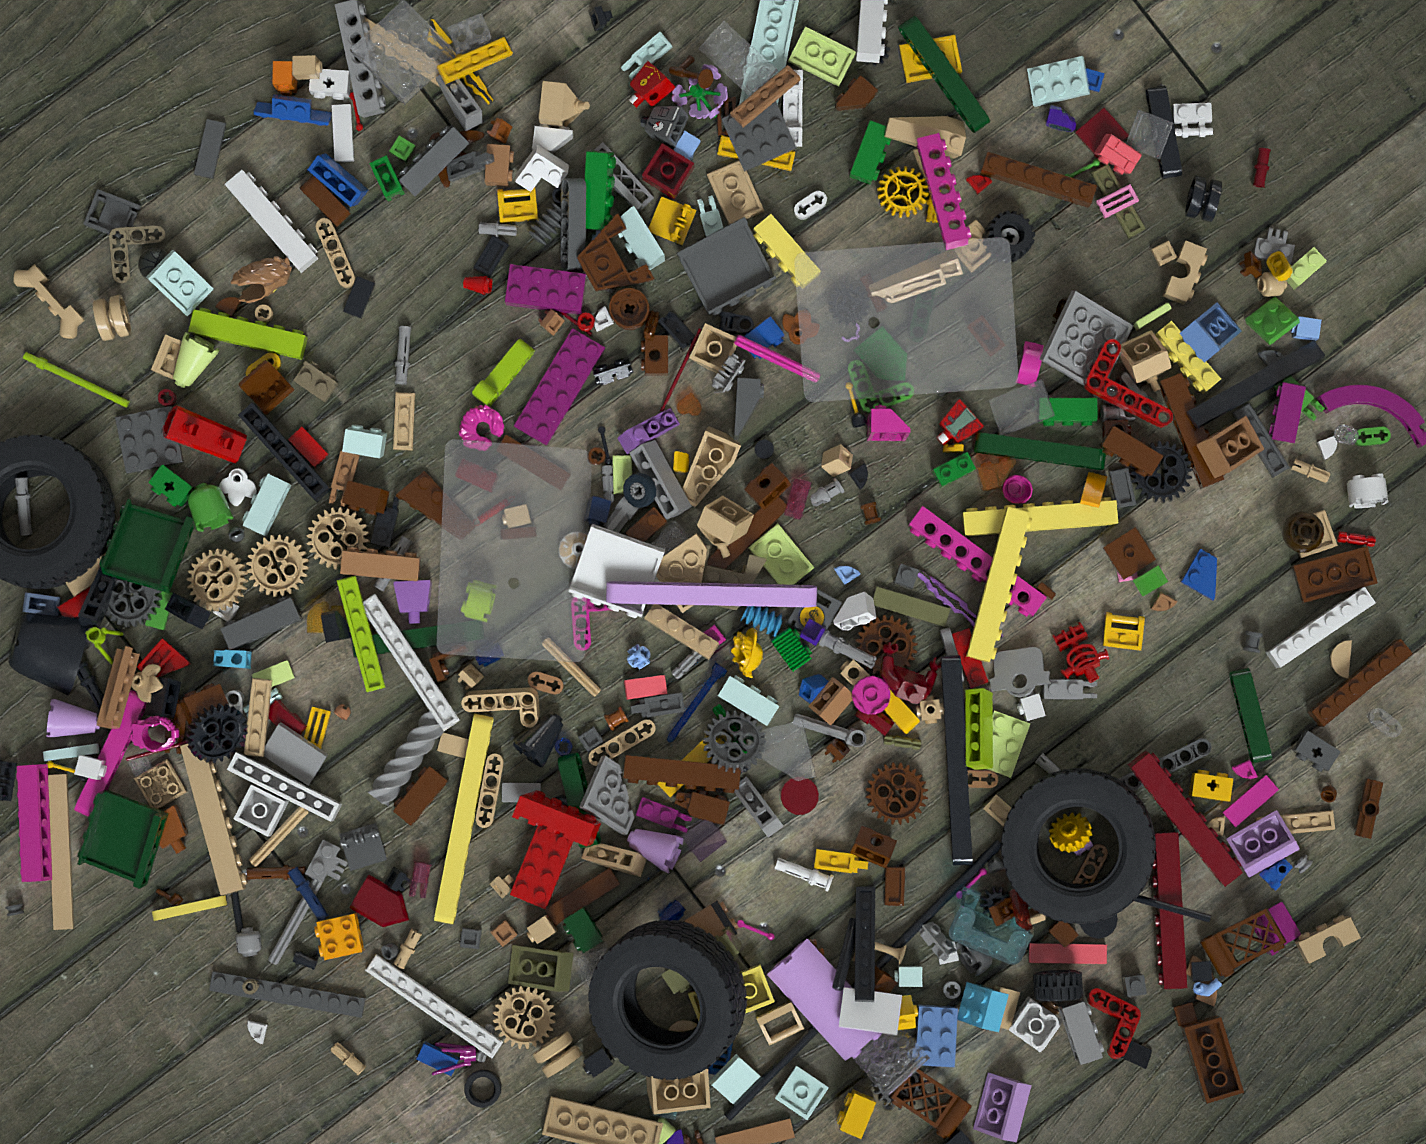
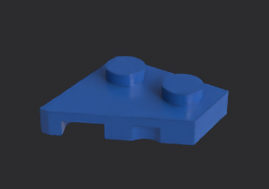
[1181,549,1217,601]

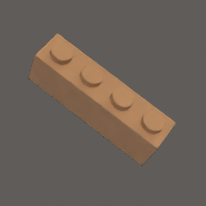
[340,546,421,581]

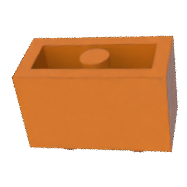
[272,61,297,96]

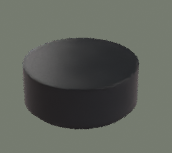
[755,440,774,459]

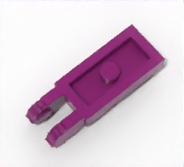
[636,797,692,833]

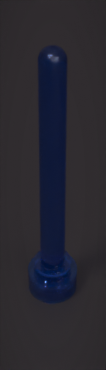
[667,662,728,742]

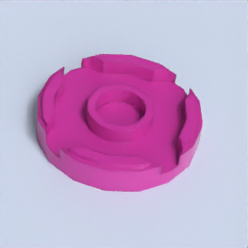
[852,676,890,714]

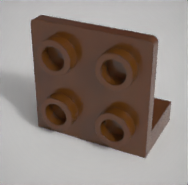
[429,643,469,682]

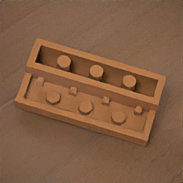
[96,646,140,729]

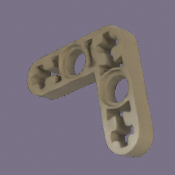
[109,225,165,283]

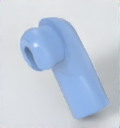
[1193,978,1222,997]

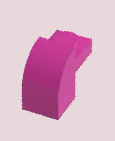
[1016,341,1044,387]

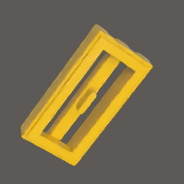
[304,707,331,749]

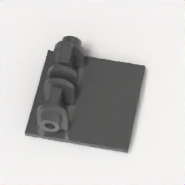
[339,823,387,871]

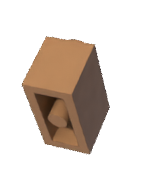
[484,144,514,187]
[808,677,852,725]

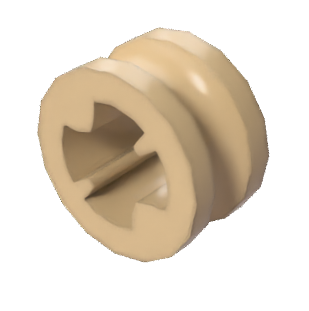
[255,305,273,323]

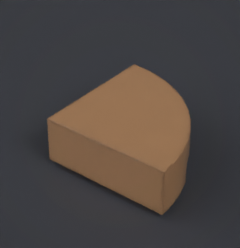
[1151,592,1178,611]

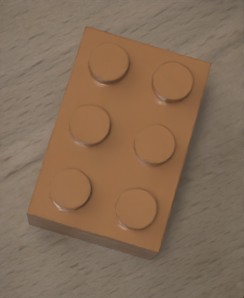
[1196,416,1264,478]

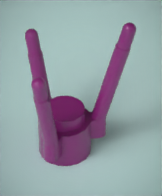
[432,1042,476,1076]

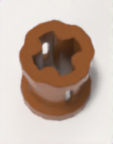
[604,706,628,730]

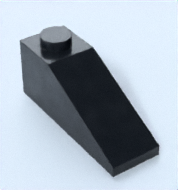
[78,566,117,628]

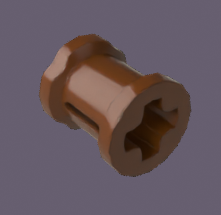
[860,502,881,525]

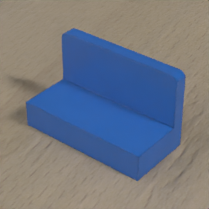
[416,1041,460,1076]

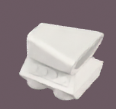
[1009,997,1063,1052]

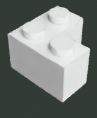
[515,144,569,192]

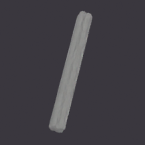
[268,879,322,965]

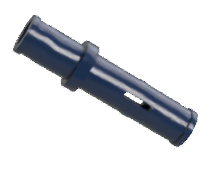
[287,866,329,922]

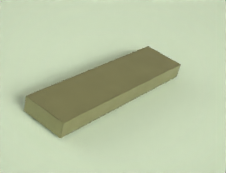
[1091,164,1146,239]
[873,587,950,627]

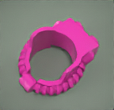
[131,716,179,752]

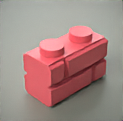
[1094,134,1142,175]

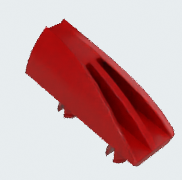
[163,406,247,463]

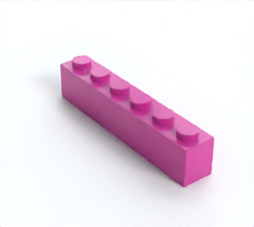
[16,764,52,882]

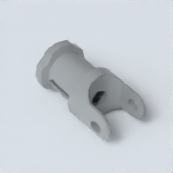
[1100,404,1136,422]
[810,478,844,506]

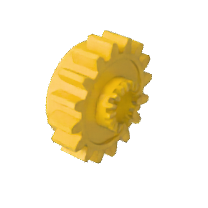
[1049,812,1092,853]

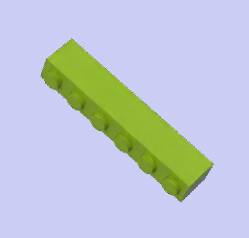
[188,308,308,360]

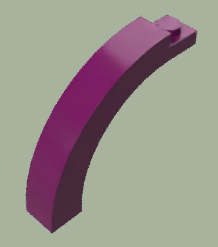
[1316,385,1426,448]

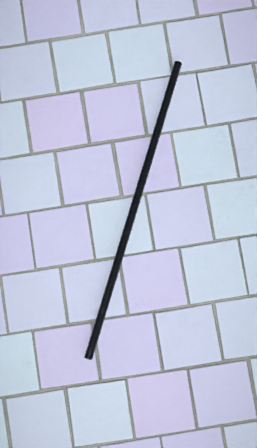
[724,839,1001,1121]

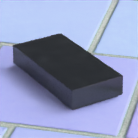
[473,235,509,278]
[343,276,375,319]

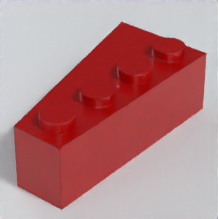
[512,790,601,846]

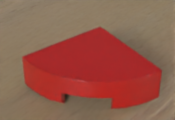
[966,175,993,195]

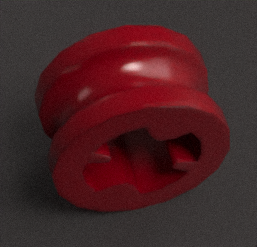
[158,389,176,407]

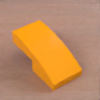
[1080,472,1107,508]

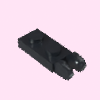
[371,495,400,548]

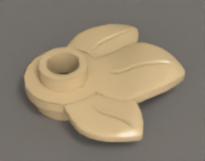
[131,664,163,702]

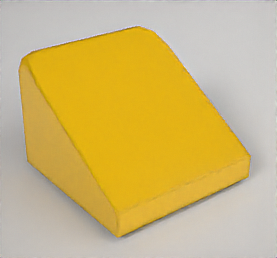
[673,451,689,473]

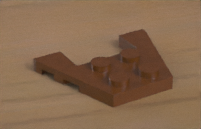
[577,214,655,292]

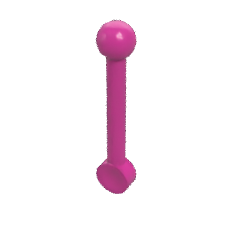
[956,868,987,899]
[737,920,775,940]

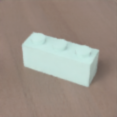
[242,474,291,537]
[718,675,779,726]

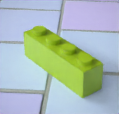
[965,688,993,770]

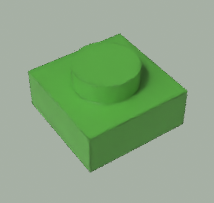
[389,136,416,162]

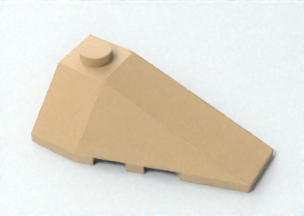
[884,116,966,159]
[682,426,741,507]

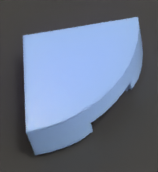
[834,566,860,585]

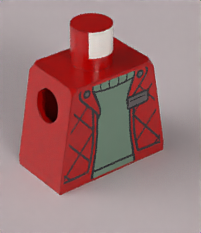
[936,399,984,446]

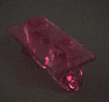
[784,479,812,520]

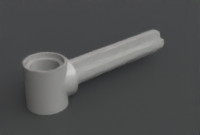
[793,713,867,747]

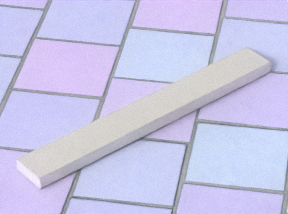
[363,594,460,731]
[365,954,503,1058]

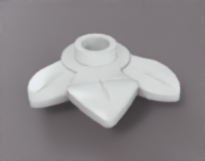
[219,468,257,506]

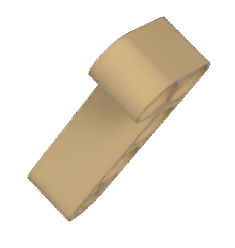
[461,687,540,728]

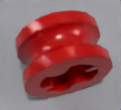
[577,313,595,332]

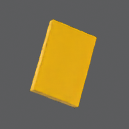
[899,35,962,83]

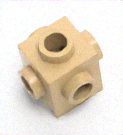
[916,696,944,724]

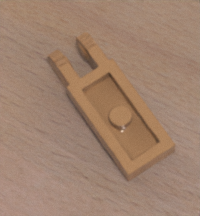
[329,451,360,507]

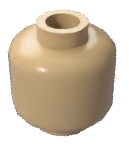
[1257,272,1287,297]

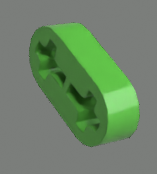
[1353,427,1391,447]

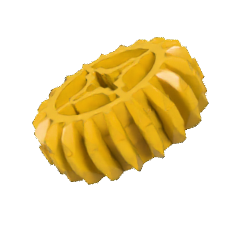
[877,166,929,218]

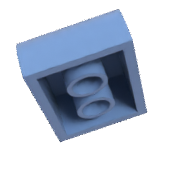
[1179,302,1242,363]

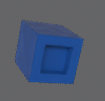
[799,674,829,704]

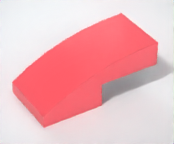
[624,675,667,700]

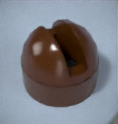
[1320,785,1337,802]

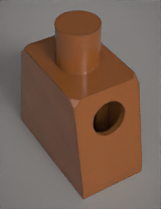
[159,805,188,854]

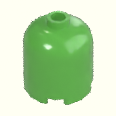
[188,483,233,532]

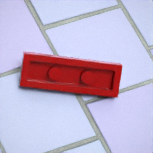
[952,628,988,689]

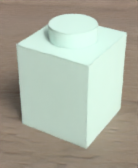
[894,966,922,987]

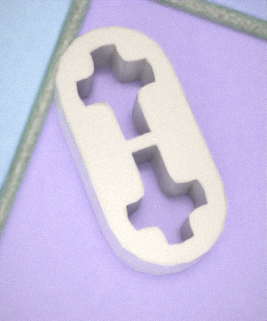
[794,191,827,220]

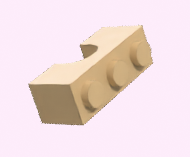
[1162,241,1208,305]
[1295,915,1361,964]

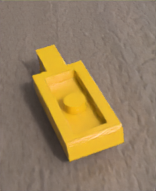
[814,849,869,873]

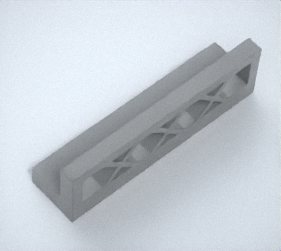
[585,142,654,213]

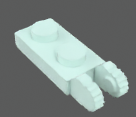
[621,32,672,80]
[697,195,723,237]

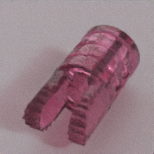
[409,861,432,898]

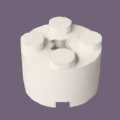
[1347,474,1388,508]

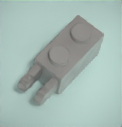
[1042,680,1097,700]

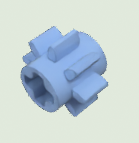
[627,644,650,670]

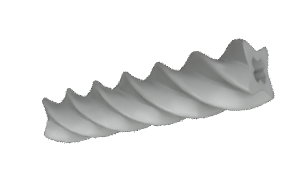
[368,710,457,806]

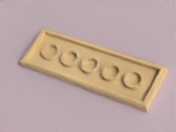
[542,1096,664,1144]

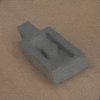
[447,151,495,182]
[630,693,685,717]

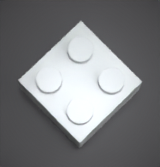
[234,784,289,837]

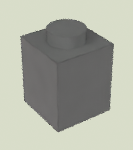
[894,564,919,589]
[1122,973,1147,997]

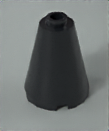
[513,713,564,768]

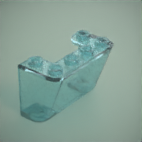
[949,886,1034,965]

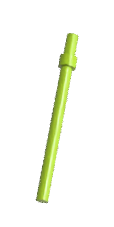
[23,352,130,408]

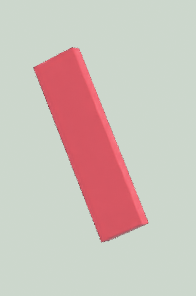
[1029,943,1107,964]

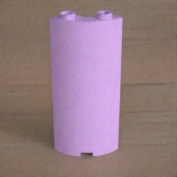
[767,939,882,1061]

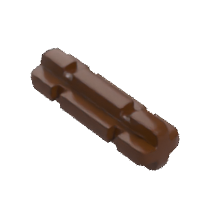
[644,310,659,339]

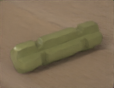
[883,734,922,750]

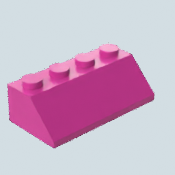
[867,405,911,441]

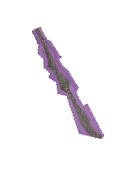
[917,570,1003,638]

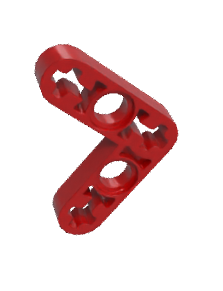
[1087,988,1141,1059]

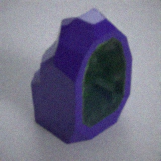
[1045,105,1076,132]

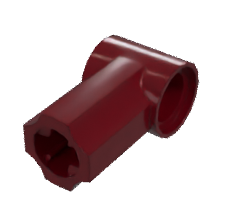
[854,710,894,736]

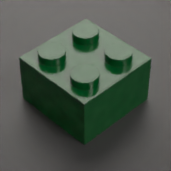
[562,907,604,953]

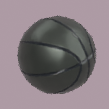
[138,248,168,279]

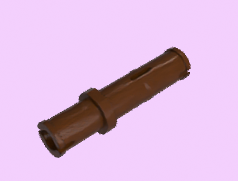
[247,865,306,880]

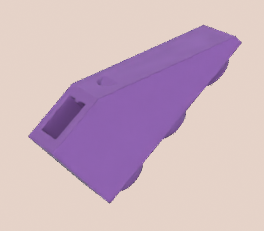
[617,408,680,454]

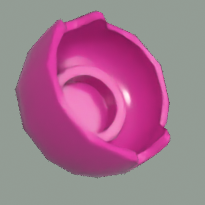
[1002,475,1033,504]

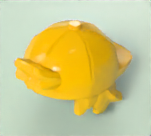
[731,628,763,678]

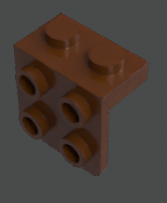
[239,360,295,415]

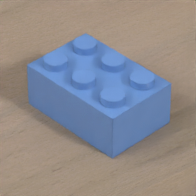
[914,1004,958,1067]

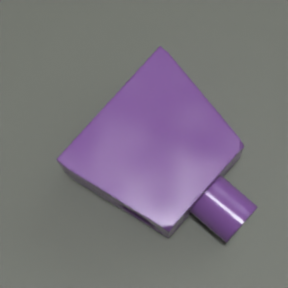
[394,580,432,624]

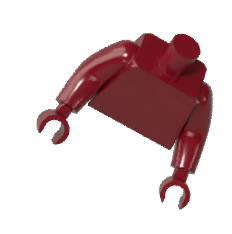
[881,642,941,704]

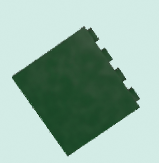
[99,499,195,593]
[77,789,169,889]

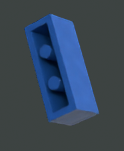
[307,153,369,207]

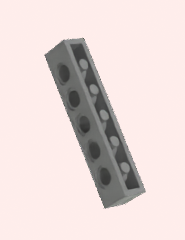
[335,0,386,118]

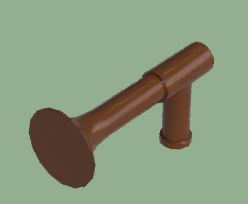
[669,55,713,89]

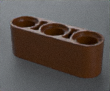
[299,175,351,227]

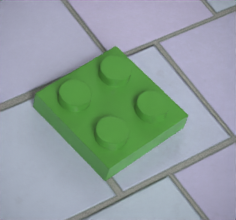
[1245,296,1300,345]

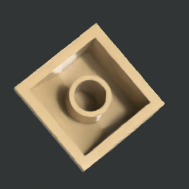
[689,323,738,376]

